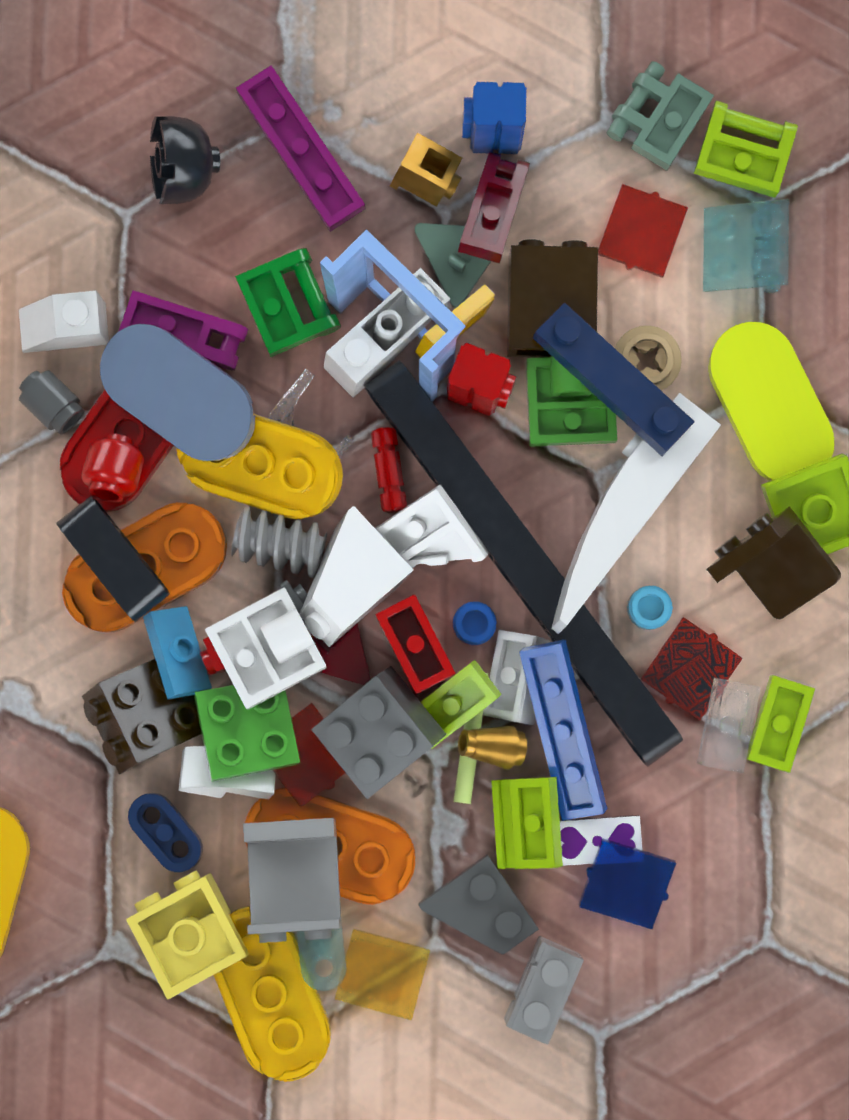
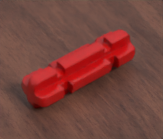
[371,427,407,513]

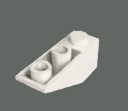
[324,268,450,398]

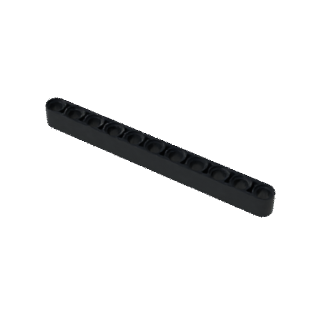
[364,360,683,767]

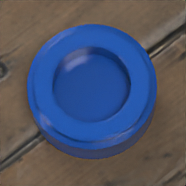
[453,601,497,646]

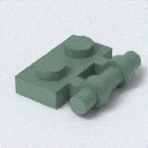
[606,61,714,171]

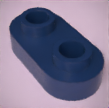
[128,793,203,872]

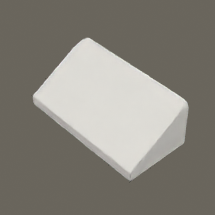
[483,630,550,725]

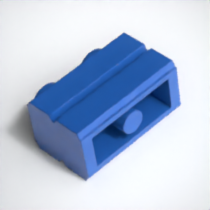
[462,82,527,154]

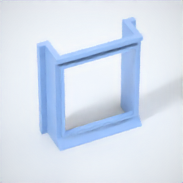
[320,229,466,401]

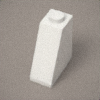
[299,506,413,647]

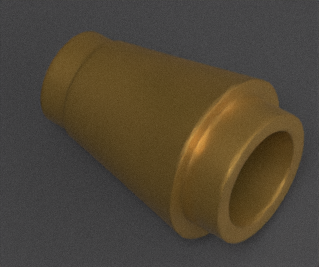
[458,726,527,770]

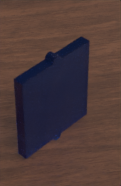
[578,838,676,929]

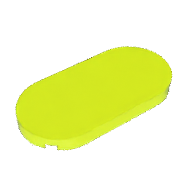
[708,322,834,481]

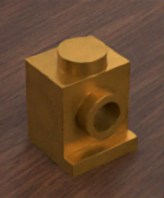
[390,132,463,207]

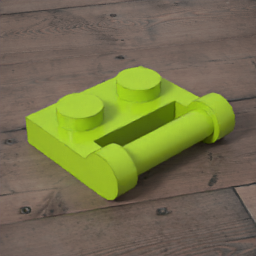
[694,101,798,198]

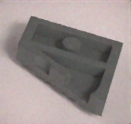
[418,854,539,955]

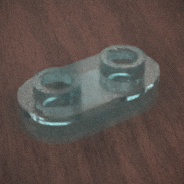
[297,920,347,991]

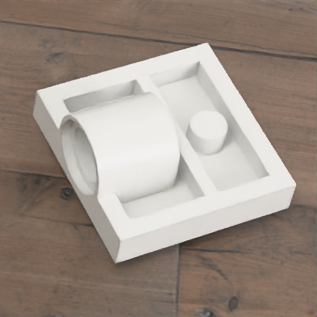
[205,587,327,710]

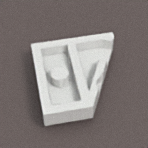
[375,485,489,568]

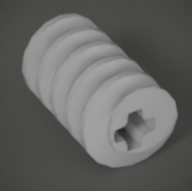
[231,506,327,578]

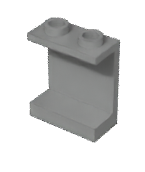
[243,818,342,943]

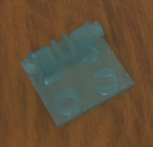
[703,199,789,293]

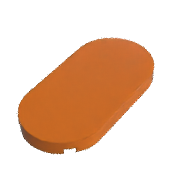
[62,502,227,632]
[243,787,415,905]

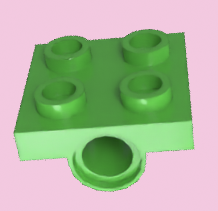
[526,356,617,447]
[194,685,300,782]

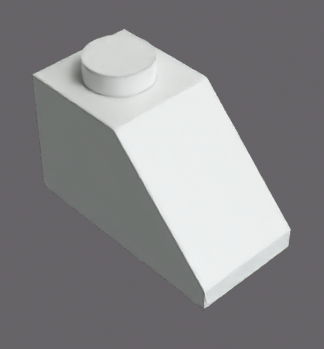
[19,290,109,353]

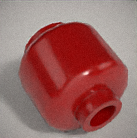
[81,434,144,502]

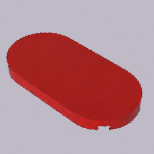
[60,390,174,512]

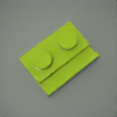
[491,777,563,869]

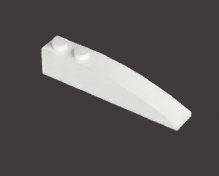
[551,393,721,634]

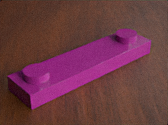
[236,65,366,232]

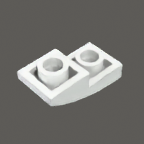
[178,746,276,800]

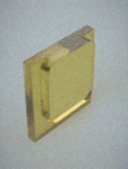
[335,928,430,1020]

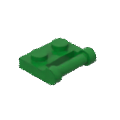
[235,248,341,357]

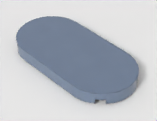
[100,324,255,461]

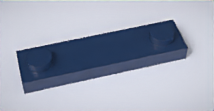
[533,303,695,457]

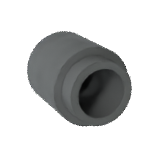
[19,370,85,435]

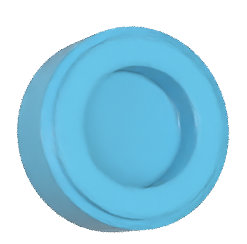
[627,586,673,630]

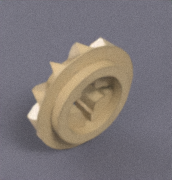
[615,326,682,391]

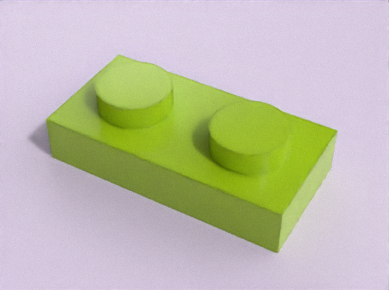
[421,660,502,749]
[745,675,815,773]

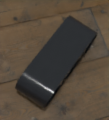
[56,495,170,622]

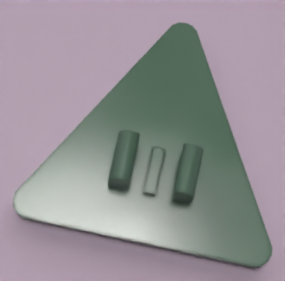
[415,223,491,308]

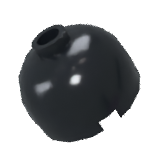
[150,116,220,204]

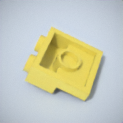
[126,870,249,1000]

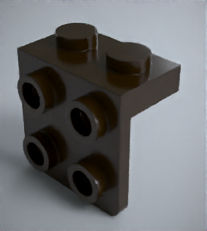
[706,506,841,619]
[82,659,202,775]

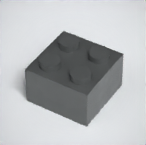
[311,666,446,799]

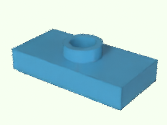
[143,606,212,699]

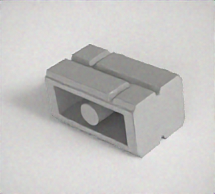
[504,936,584,1044]

